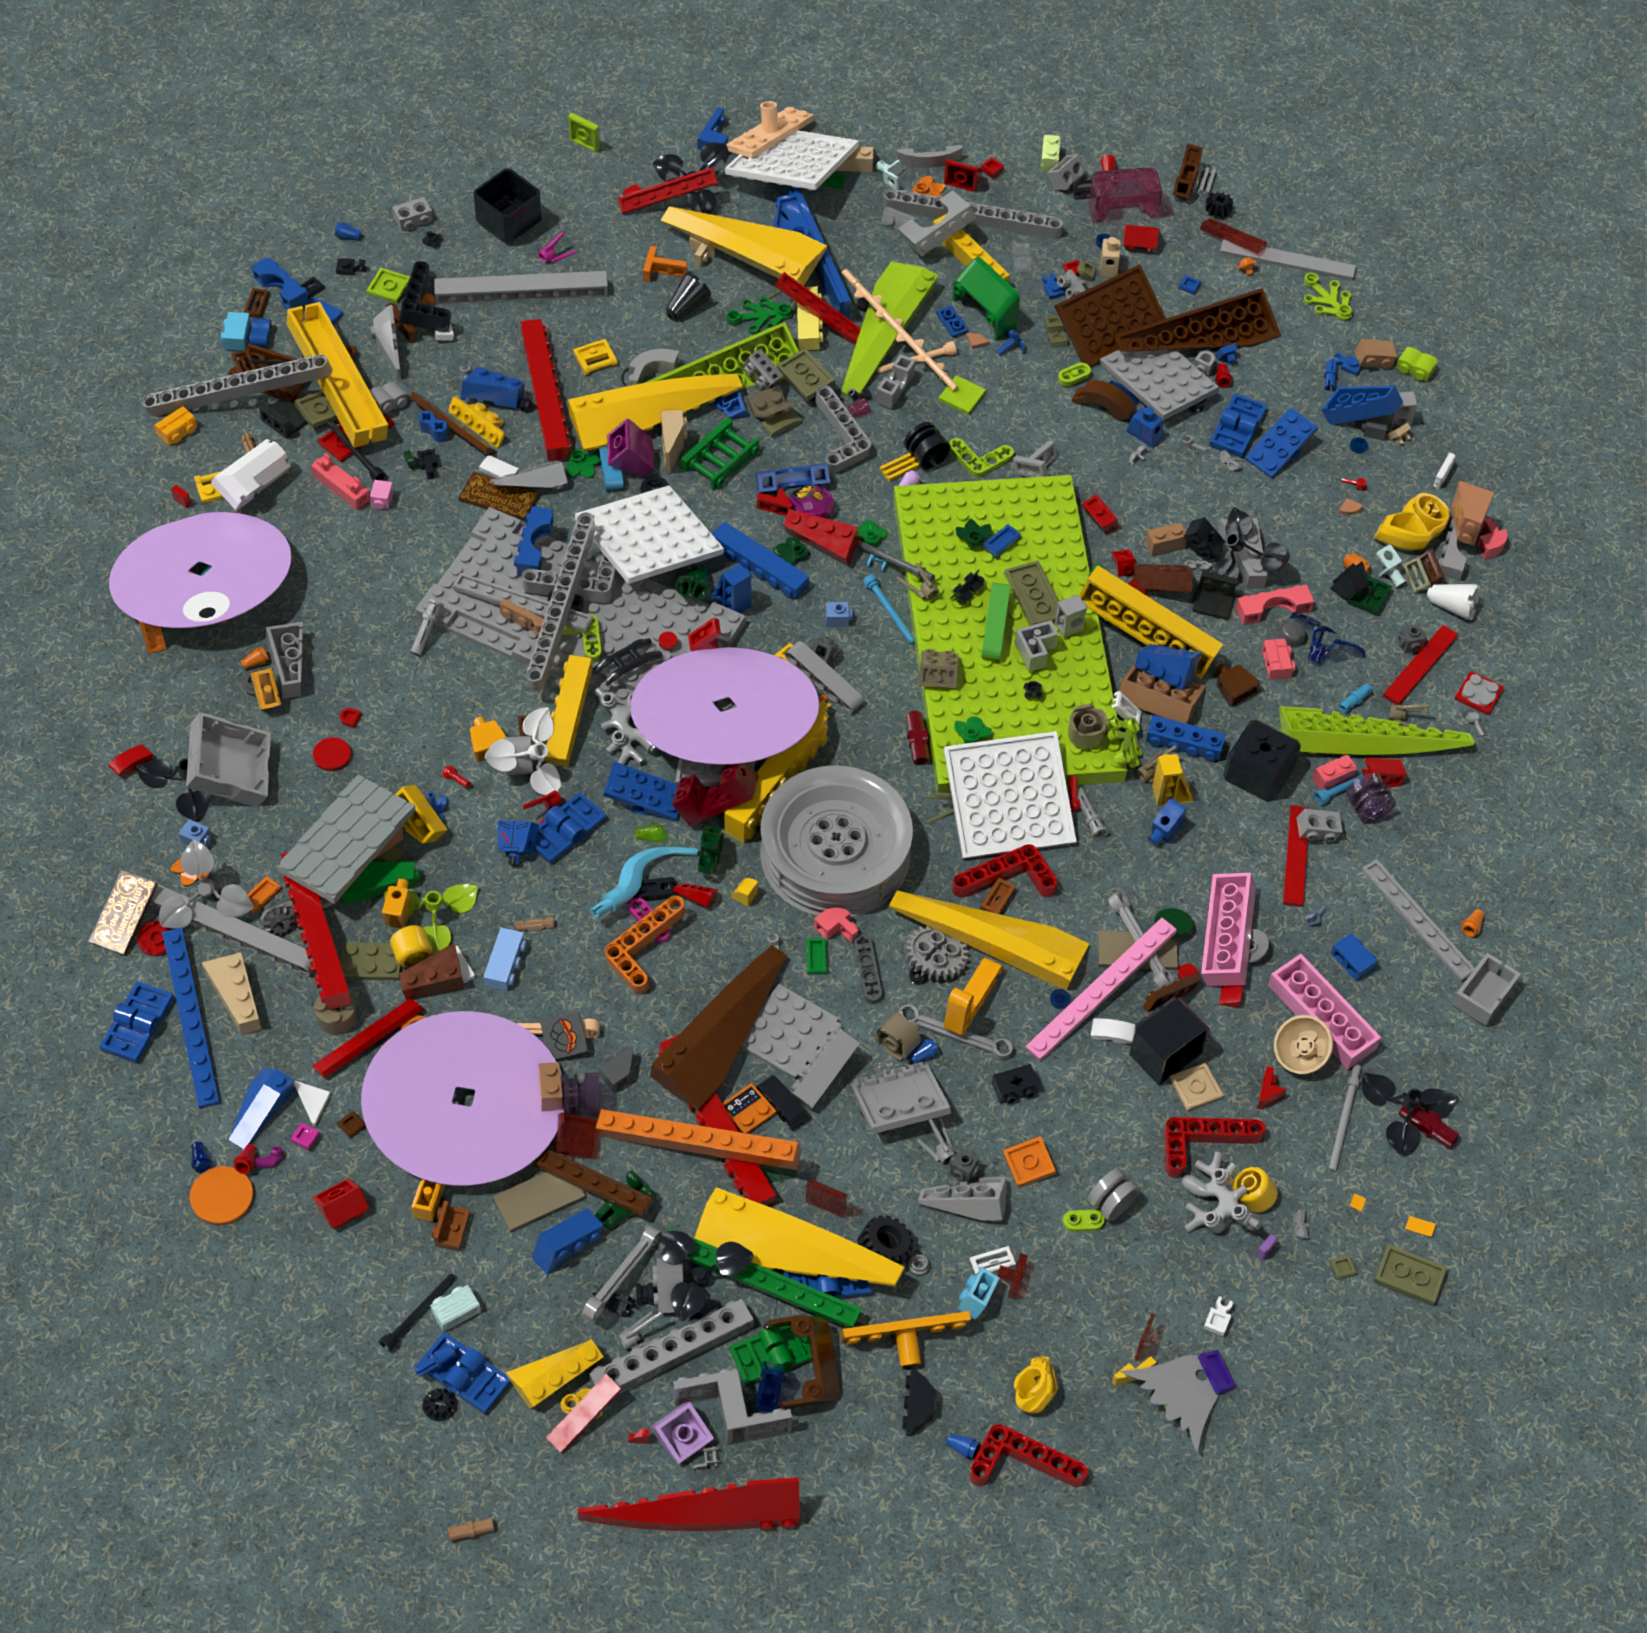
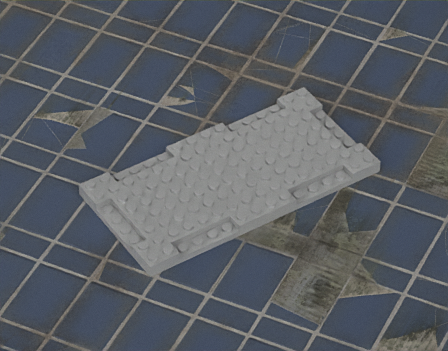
[415,507,746,705]

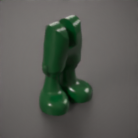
[675,567,710,601]
[595,1170,657,1230]

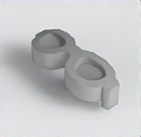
[1129,445,1150,466]
[1220,450,1242,471]
[1184,560,1211,571]
[1293,1209,1310,1240]

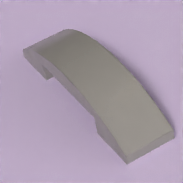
[896,145,963,168]

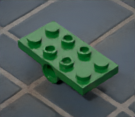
[729,1326,812,1386]

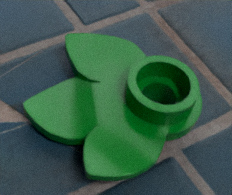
[566,449,600,478]
[857,520,887,546]
[954,716,992,744]

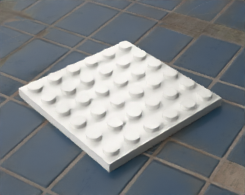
[725,131,859,190]
[575,486,724,584]
[943,731,1076,859]

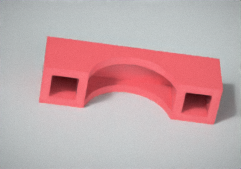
[1236,585,1314,625]

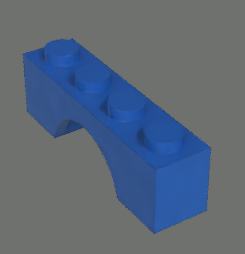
[251,257,309,309]
[755,463,830,492]
[514,506,554,575]

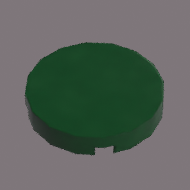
[1154,908,1193,940]

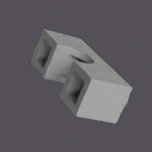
[876,354,916,409]

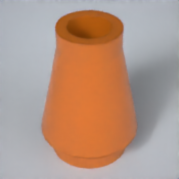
[240,647,270,670]
[1461,909,1485,937]

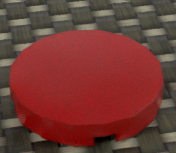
[313,737,351,772]
[137,920,174,957]

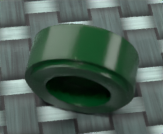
[403,450,417,469]

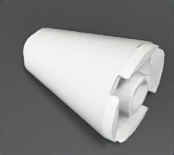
[1427,584,1480,620]

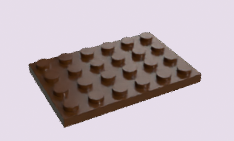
[1054,264,1166,366]

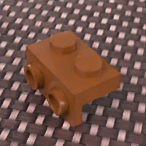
[431,1200,470,1251]

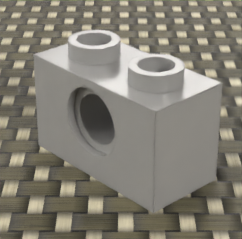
[1055,595,1087,638]

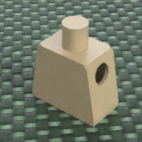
[1100,237,1120,278]

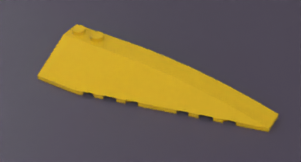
[661,206,827,286]
[568,374,743,452]
[889,890,1089,990]
[694,1187,905,1286]

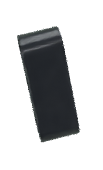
[756,1075,808,1130]

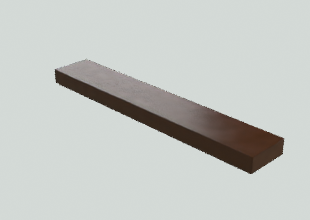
[410,392,496,455]
[536,1148,654,1217]

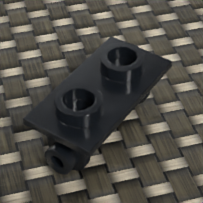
[950,569,985,605]
[590,1284,636,1317]

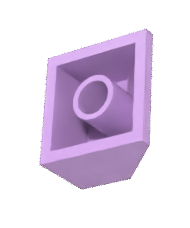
[650,1402,714,1464]

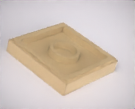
[1169,1062,1224,1111]

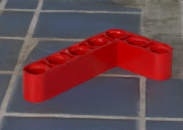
[952,844,1057,898]
[1164,1117,1266,1178]
[969,1424,1088,1487]

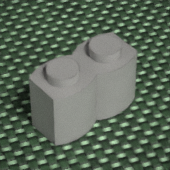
[369,382,408,414]

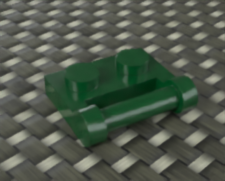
[1347,575,1392,615]

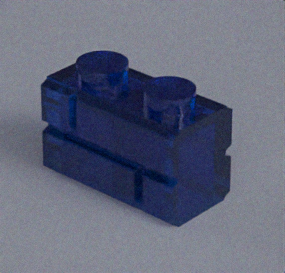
[755,1361,784,1413]

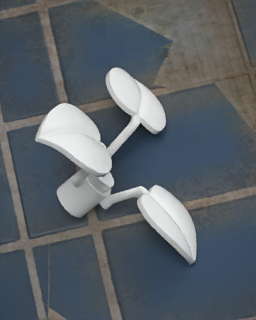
[485,707,561,795]

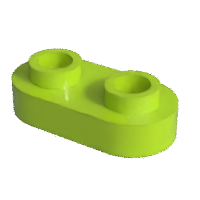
[1058,363,1091,387]
[1063,1210,1104,1232]

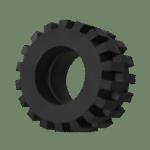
[857,1215,914,1266]

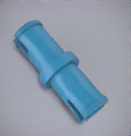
[1338,683,1373,713]

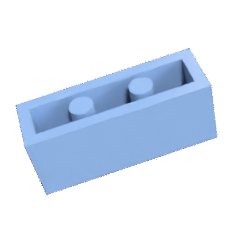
[483,928,527,991]

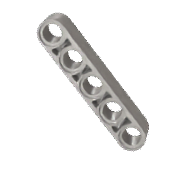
[785,641,864,715]

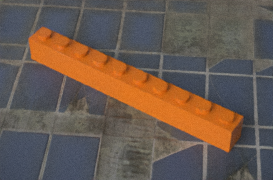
[596,1109,802,1170]

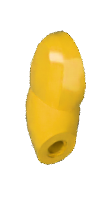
[1374,493,1450,551]

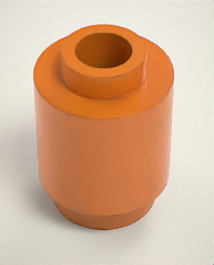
[1342,552,1371,573]

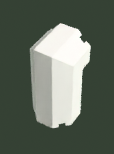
[211,439,291,510]

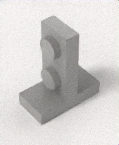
[1013,441,1057,477]

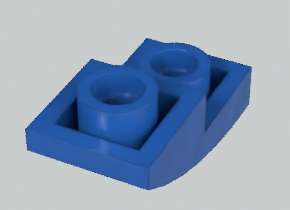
[936,305,968,337]

